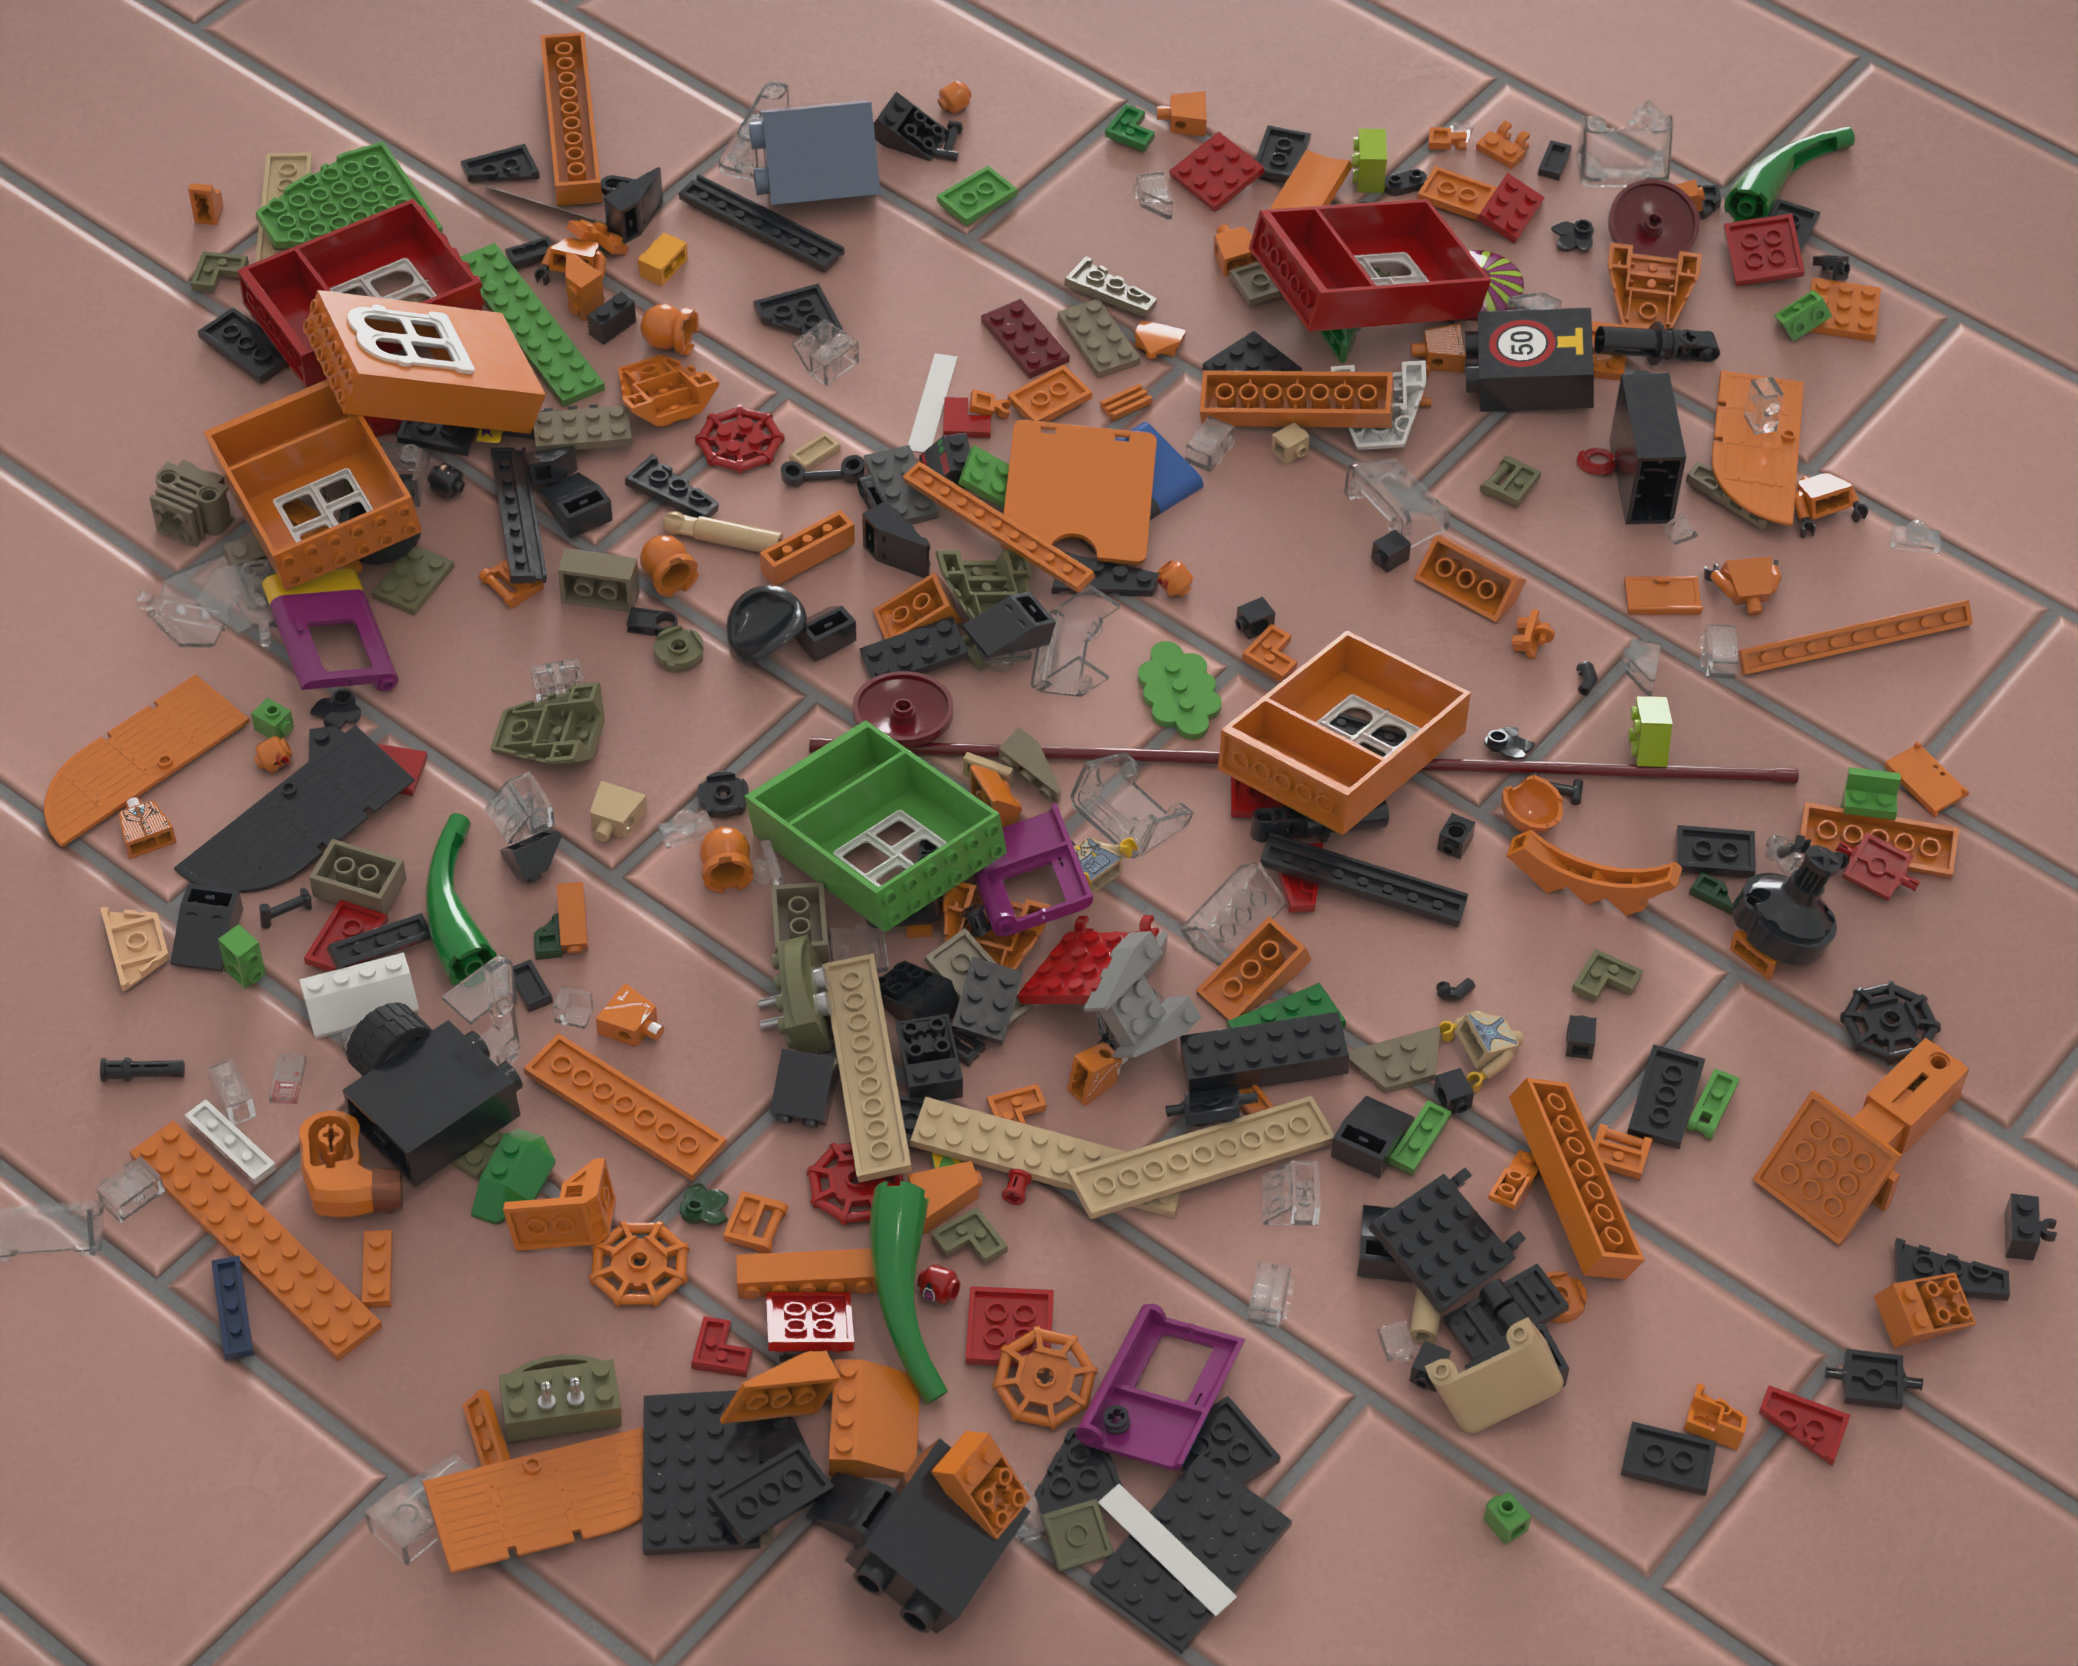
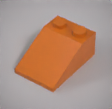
[873,572,962,639]

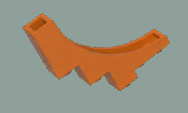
[1506,830,1682,916]

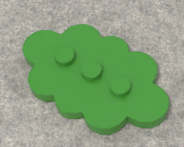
[1138,641,1222,740]

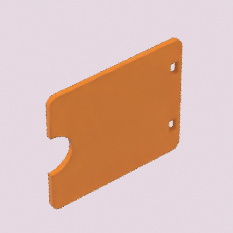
[1000,420,1157,565]

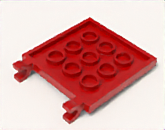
[1017,915,1160,1004]

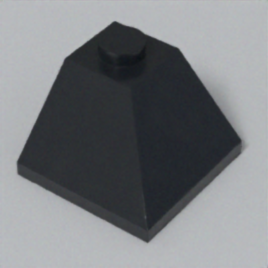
[500,830,562,883]

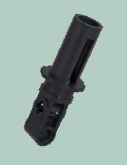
[1594,321,1720,366]
[1250,800,1389,843]

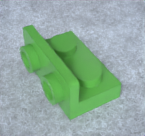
[1774,290,1832,341]

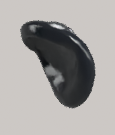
[726,585,807,665]

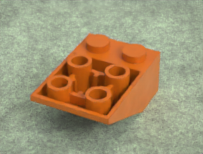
[1873,1273,1976,1348]
[931,1431,1031,1539]

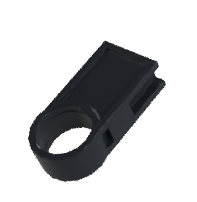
[856,474,885,510]
[626,607,678,636]

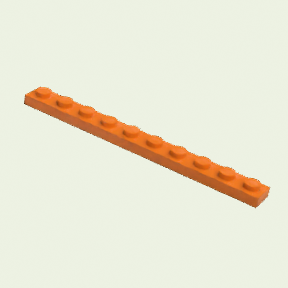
[903,461,1095,593]
[1737,600,1973,675]

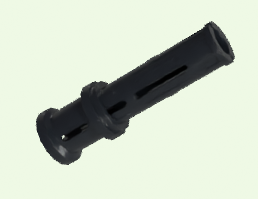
[100,1057,185,1082]

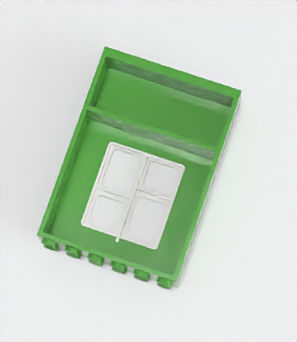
[744,720,1007,932]

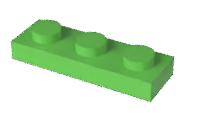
[1389,1100,1452,1176]

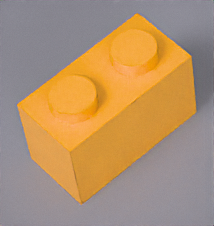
[637,233,688,286]

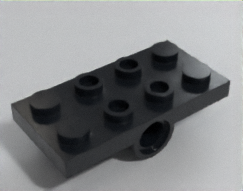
[1443,1263,1569,1360]

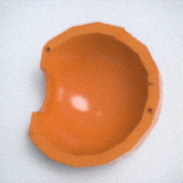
[1501,775,1564,834]

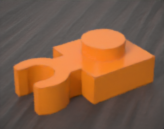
[969,389,1011,419]

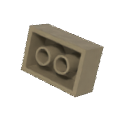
[558,548,640,612]
[309,839,407,914]
[771,882,829,964]

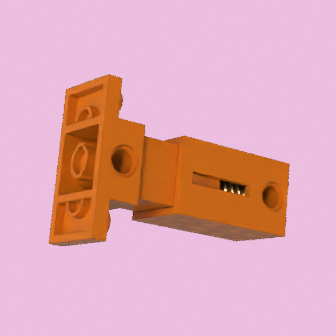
[1850,1038,1969,1212]

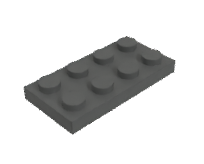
[864,445,938,524]

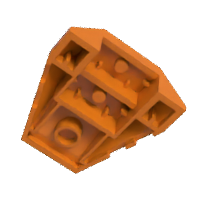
[1607,242,1702,329]
[618,354,720,427]
[943,882,1051,970]

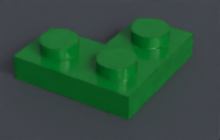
[1105,104,1155,152]

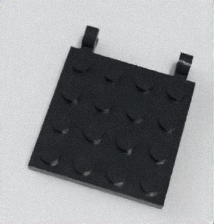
[1368,1167,1526,1314]

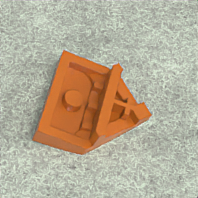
[1134,320,1186,359]

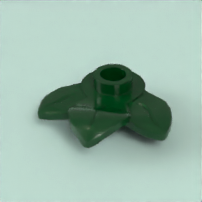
[679,1183,729,1225]

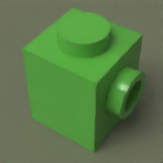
[251,698,294,739]
[1484,1491,1531,1545]

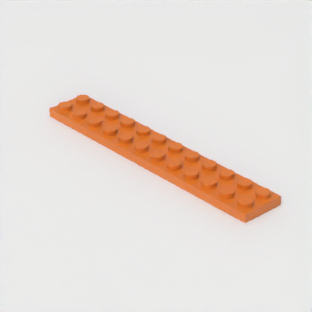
[129,1120,382,1361]

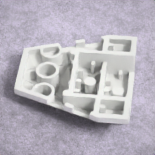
[1331,360,1427,450]

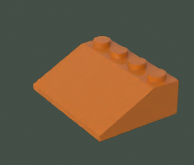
[829,1359,920,1478]

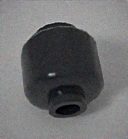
[427,463,465,499]

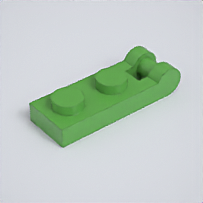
[1686,1068,1740,1140]

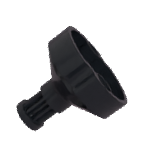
[1732,845,1841,965]

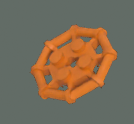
[589,1221,690,1307]
[992,1326,1098,1430]

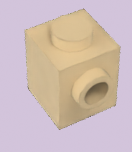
[1271,422,1310,465]

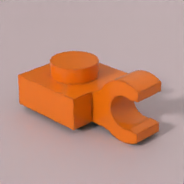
[1428,127,1468,150]

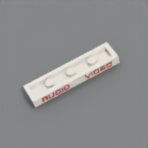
[185,1099,277,1185]

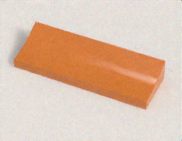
[1270,150,1353,209]
[1799,802,1959,878]

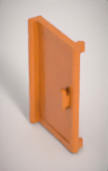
[1624,576,1703,615]
[1884,741,1970,817]

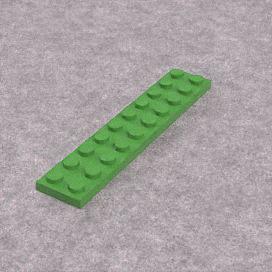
[460,243,605,407]

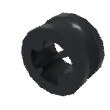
[1103,1405,1130,1435]

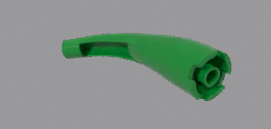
[1724,126,1855,222]
[426,813,498,989]
[869,1181,948,1404]

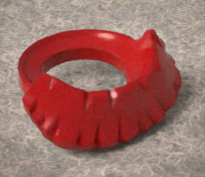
[1577,448,1616,476]

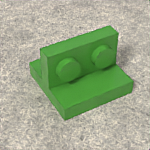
[1840,767,1901,820]

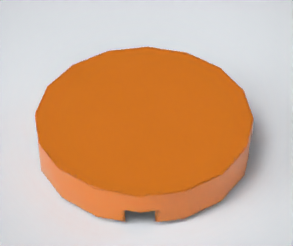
[1545,1271,1587,1323]

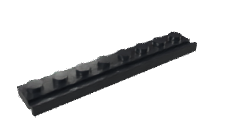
[679,174,845,273]
[490,447,547,584]
[1259,832,1469,928]

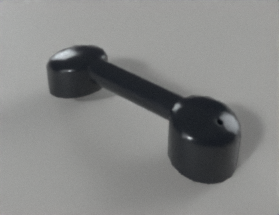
[781,455,865,487]

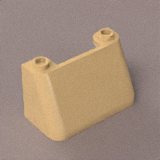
[1425,1317,1563,1433]

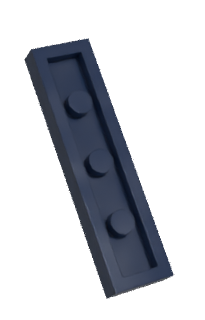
[211,1256,254,1361]

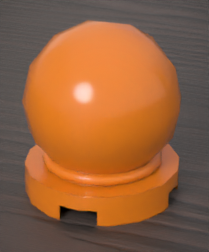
[640,304,699,355]
[639,535,699,597]
[699,826,753,893]

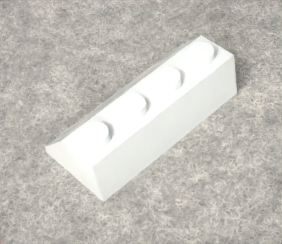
[299,953,420,1039]

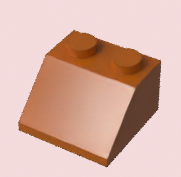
[565,251,604,321]
[970,764,1022,827]

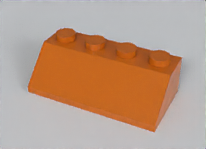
[1414,535,1527,623]

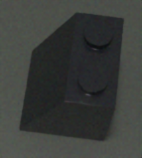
[770,1049,840,1128]

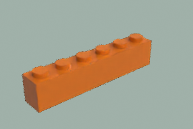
[736,1248,877,1299]

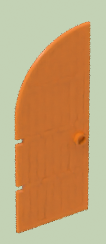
[1711,370,1804,526]
[44,674,250,847]
[423,1427,644,1573]

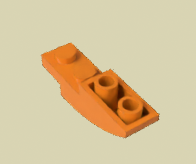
[1488,1150,1540,1210]

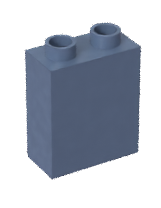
[749,100,880,205]

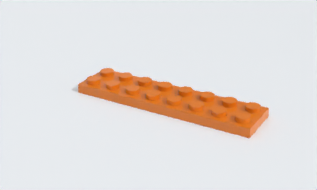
[524,1033,727,1181]

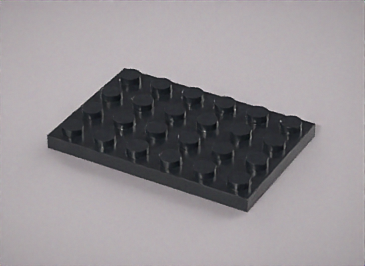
[643,1390,761,1556]
[1090,1454,1292,1654]

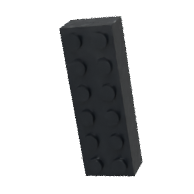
[1180,1012,1349,1093]

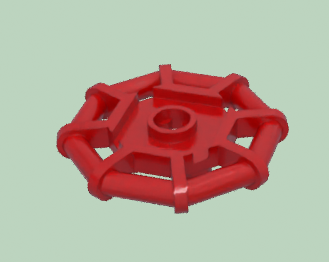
[695,405,785,474]
[806,1142,904,1226]

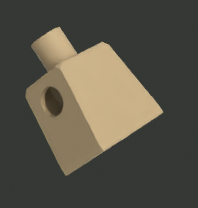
[590,781,647,842]

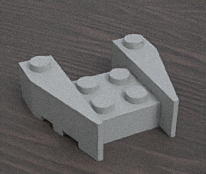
[1084,931,1201,1058]

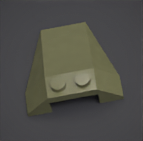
[935,550,1031,620]
[490,682,605,764]

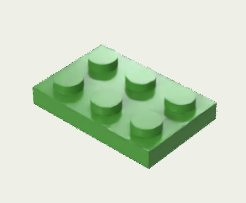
[937,166,1018,226]
[958,445,1009,510]

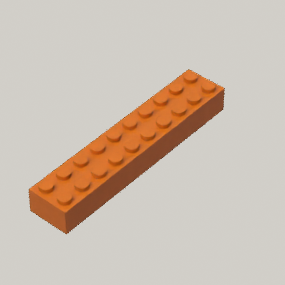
[540,32,602,206]

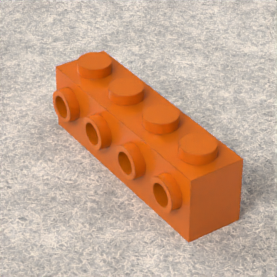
[760,510,855,586]

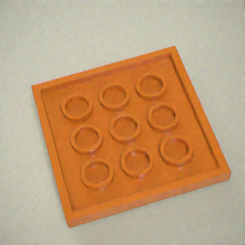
[1752,1090,1903,1245]

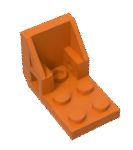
[503,1158,616,1251]

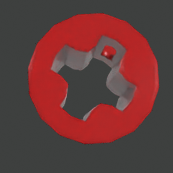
[1001,1169,1032,1205]

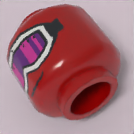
[917,1264,961,1305]

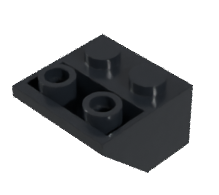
[794,606,857,661]

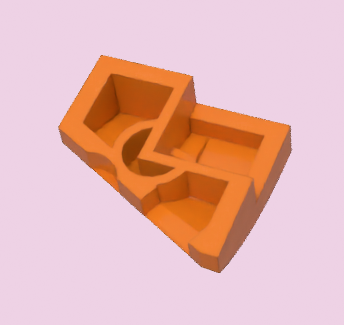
[1683,1383,1748,1450]

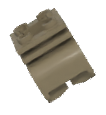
[149,460,235,547]

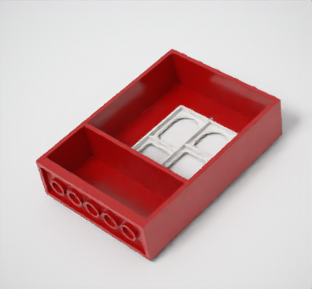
[237,199,484,388]
[1249,199,1491,332]

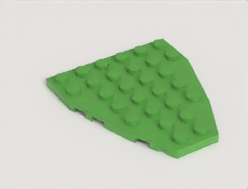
[256,141,443,249]

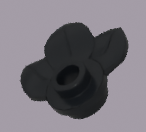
[1551,219,1594,251]
[310,689,361,729]
[1484,727,1535,759]

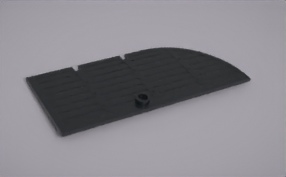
[174,725,415,893]

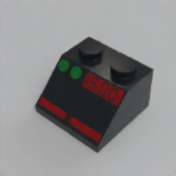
[919,433,970,489]

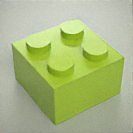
[1351,128,1387,193]
[1628,697,1673,767]

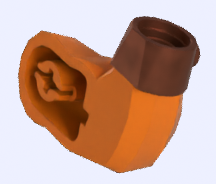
[299,1110,403,1219]

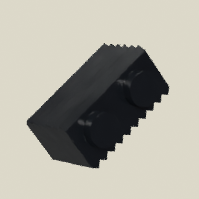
[587,292,636,345]

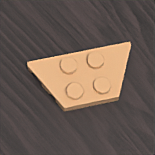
[100,907,170,992]

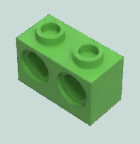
[218,924,266,989]

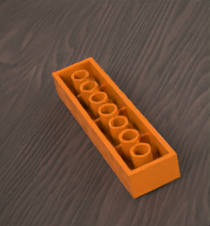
[1199,371,1394,428]
[1509,1078,1645,1279]

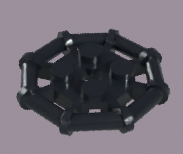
[1840,981,1941,1065]

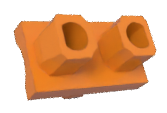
[1511,609,1555,659]

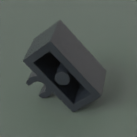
[2004,1193,2057,1261]

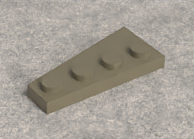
[1064,256,1157,318]
[1686,462,1771,530]

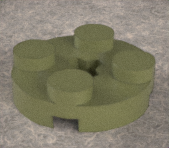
[654,626,704,673]

